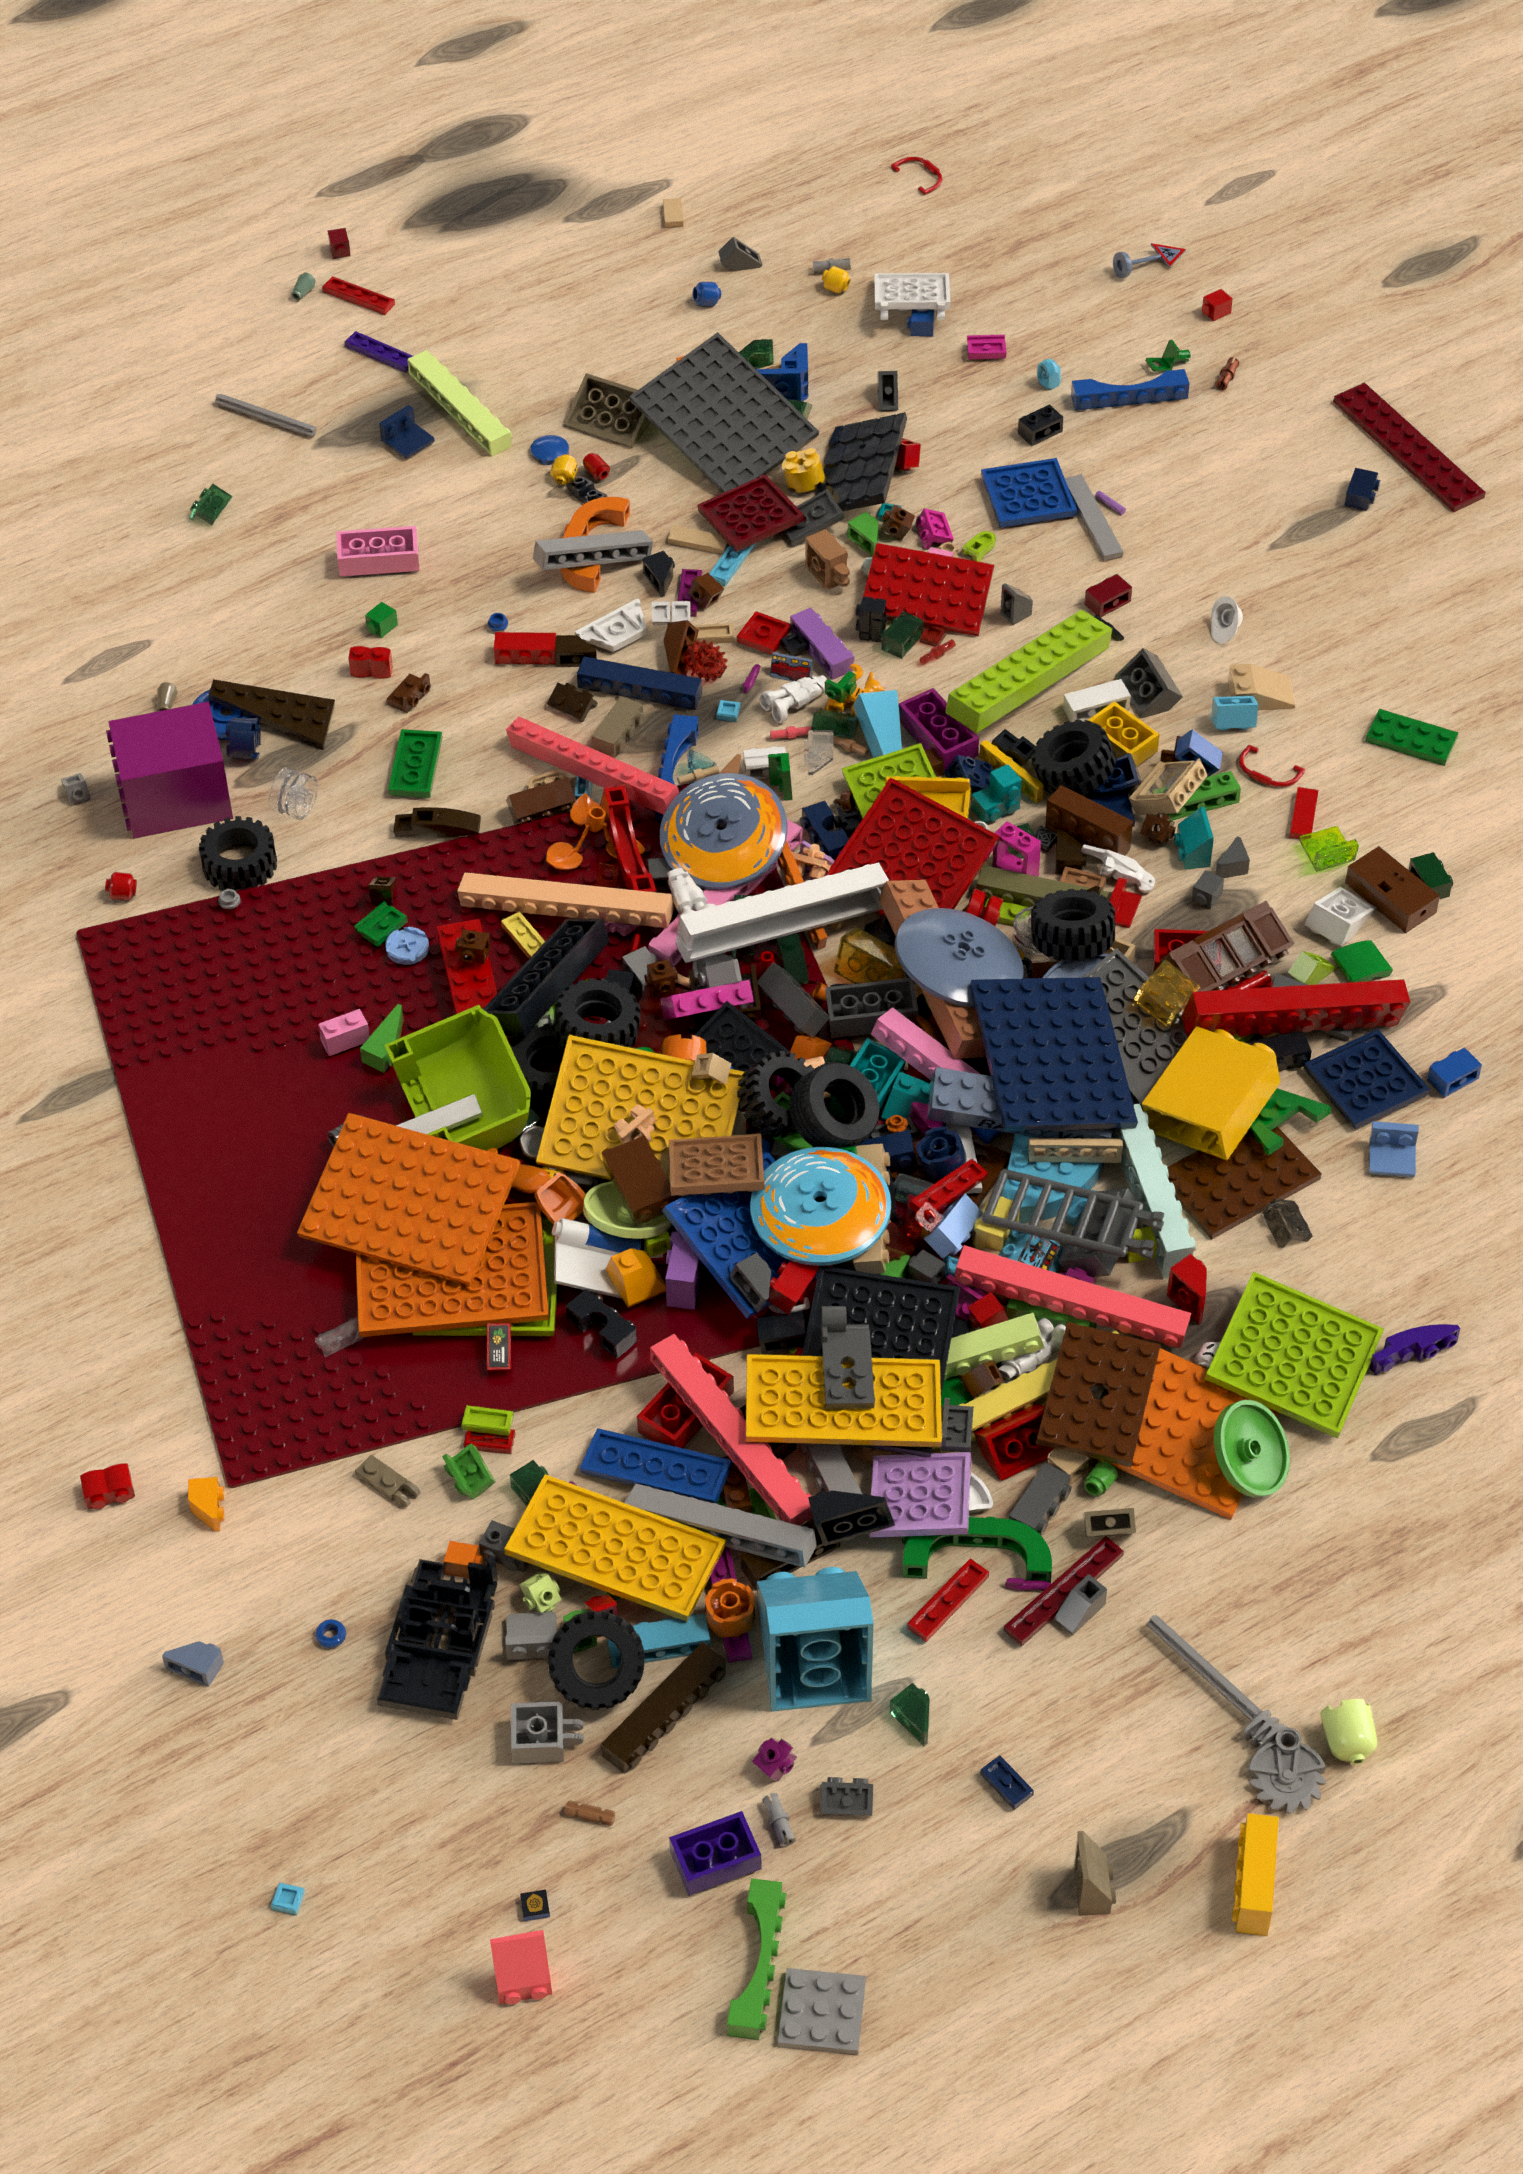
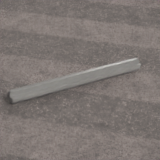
[215,394,317,437]

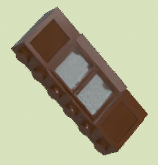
[1160,901,1295,1004]

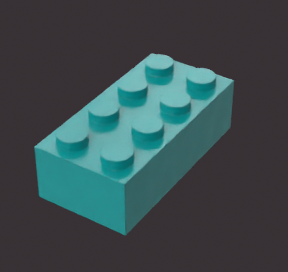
[827,1038,906,1120]

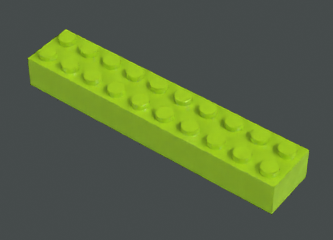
[946,609,1112,733]

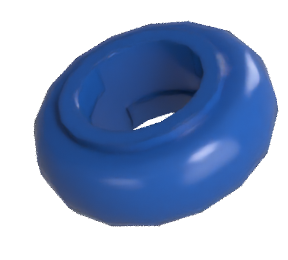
[315,1619,346,1648]

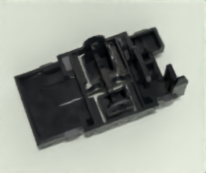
[377,1556,498,1720]

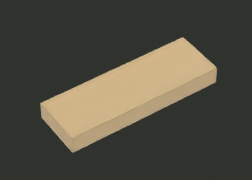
[668,525,729,554]

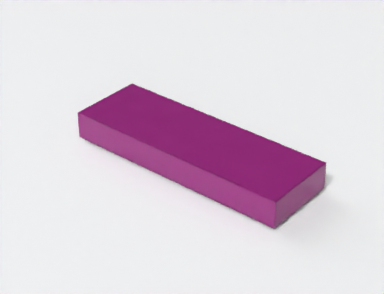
[678,569,702,617]

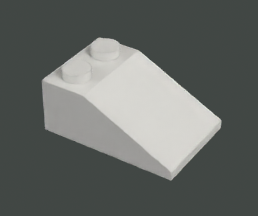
[1304,887,1377,946]

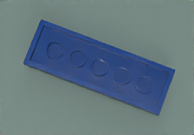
[580,1428,732,1503]

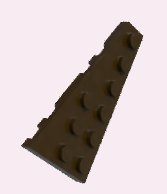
[209,679,335,749]

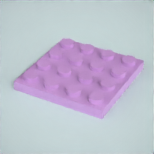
[869,1452,971,1538]

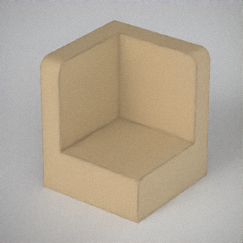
[692,1053,731,1084]

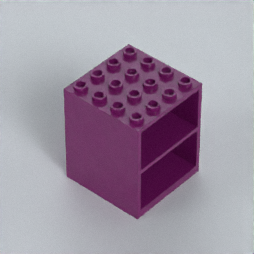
[106,702,233,839]

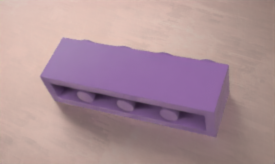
[790,607,855,680]

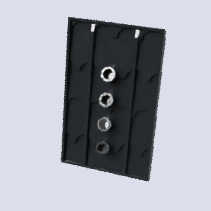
[816,412,907,512]

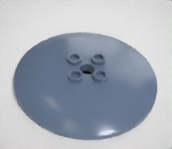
[895,908,1023,1007]

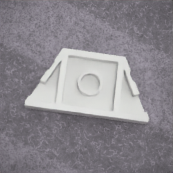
[575,598,647,652]

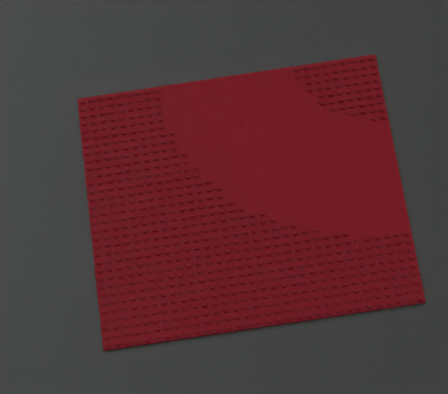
[77,782,949,1488]

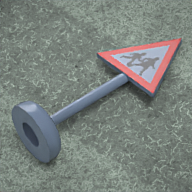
[1113,243,1186,278]

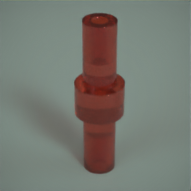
[919,639,956,665]

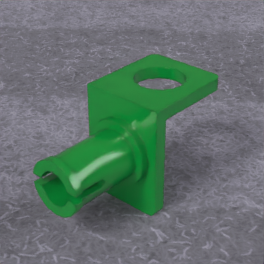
[1145,340,1191,372]

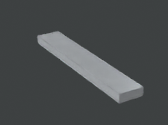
[1065,474,1123,561]

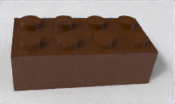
[1045,785,1133,856]

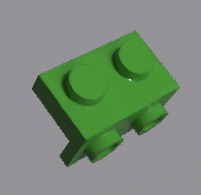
[442,1443,496,1499]

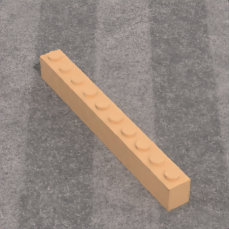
[457,873,674,928]

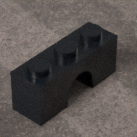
[566,1289,637,1359]

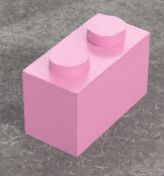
[318,1009,370,1056]

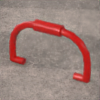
[891,157,943,195]
[1238,745,1305,787]

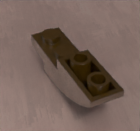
[393,807,481,838]

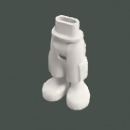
[759,675,827,724]
[667,868,716,915]
[998,1318,1066,1380]

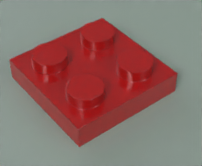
[737,611,791,655]

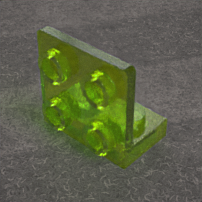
[1299,826,1359,872]

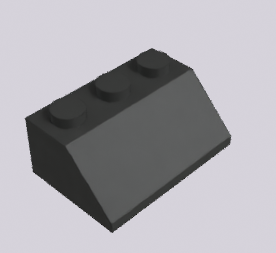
[1115,648,1183,718]

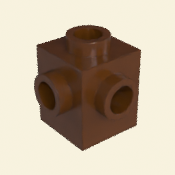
[881,504,915,540]
[1140,812,1176,845]
[455,929,490,964]
[644,959,678,998]

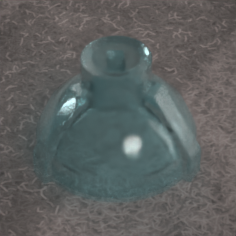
[687,750,716,774]

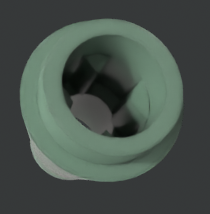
[291,272,316,300]

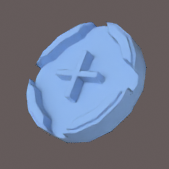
[386,927,429,965]

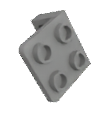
[505,1612,557,1660]

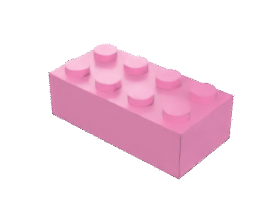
[337,526,419,576]

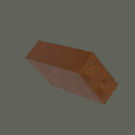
[602,1136,677,1226]

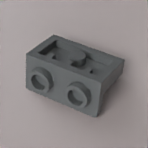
[821,1777,873,1816]

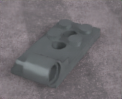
[821,1306,875,1409]

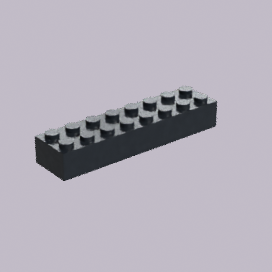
[483,919,610,1037]

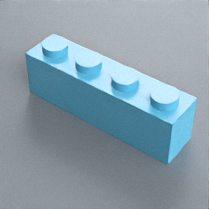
[607,1614,710,1668]

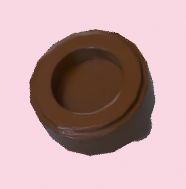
[833,790,855,812]

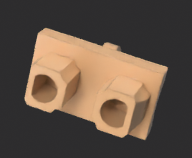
[792,844,831,880]
[614,1104,657,1144]

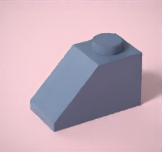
[162,1641,224,1687]

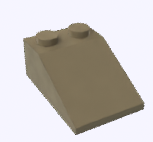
[1073,1831,1116,1916]

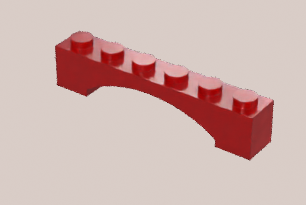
[601,786,656,893]

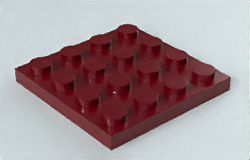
[697,474,805,552]

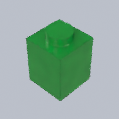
[365,602,398,638]

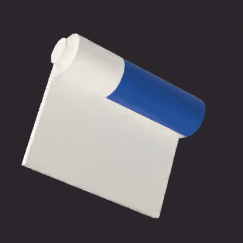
[552,1218,641,1298]

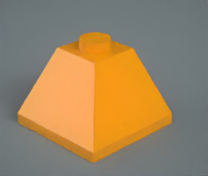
[605,1248,666,1308]

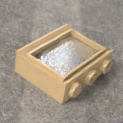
[1129,758,1208,815]

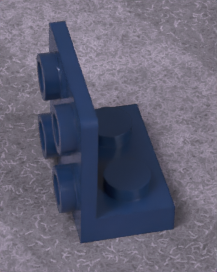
[379,405,435,459]
[944,755,993,791]

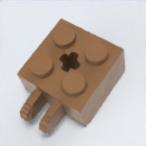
[805,529,850,589]

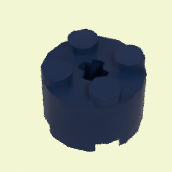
[226,718,261,759]
[916,1126,967,1181]

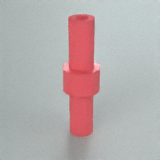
[770,726,812,739]

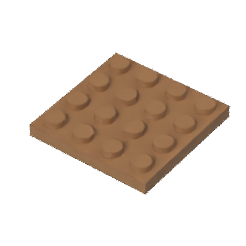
[669,1134,765,1196]

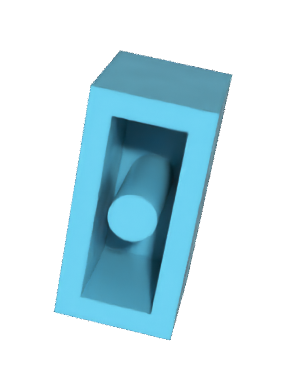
[1211,696,1258,730]

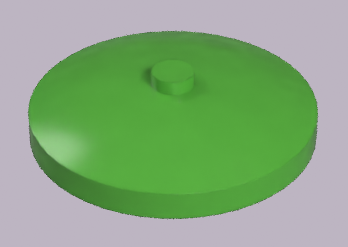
[1214,1400,1290,1498]

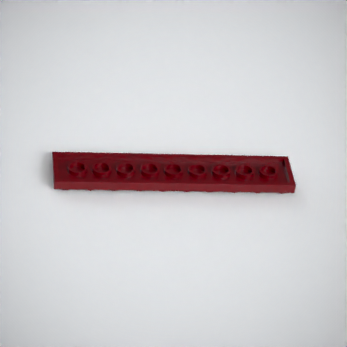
[1333,382,1486,512]

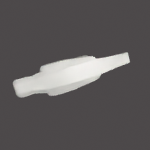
[1081,845,1155,893]

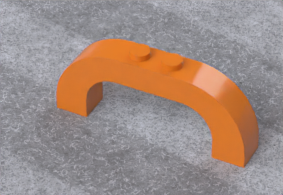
[560,497,630,593]

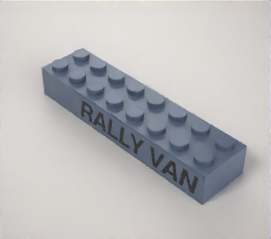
[927,1067,1112,1139]

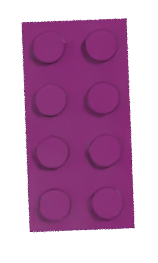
[899,688,979,772]

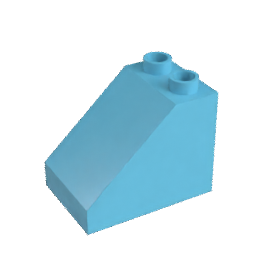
[757,1567,874,1712]

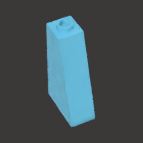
[853,690,902,758]

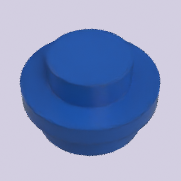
[488,613,508,631]

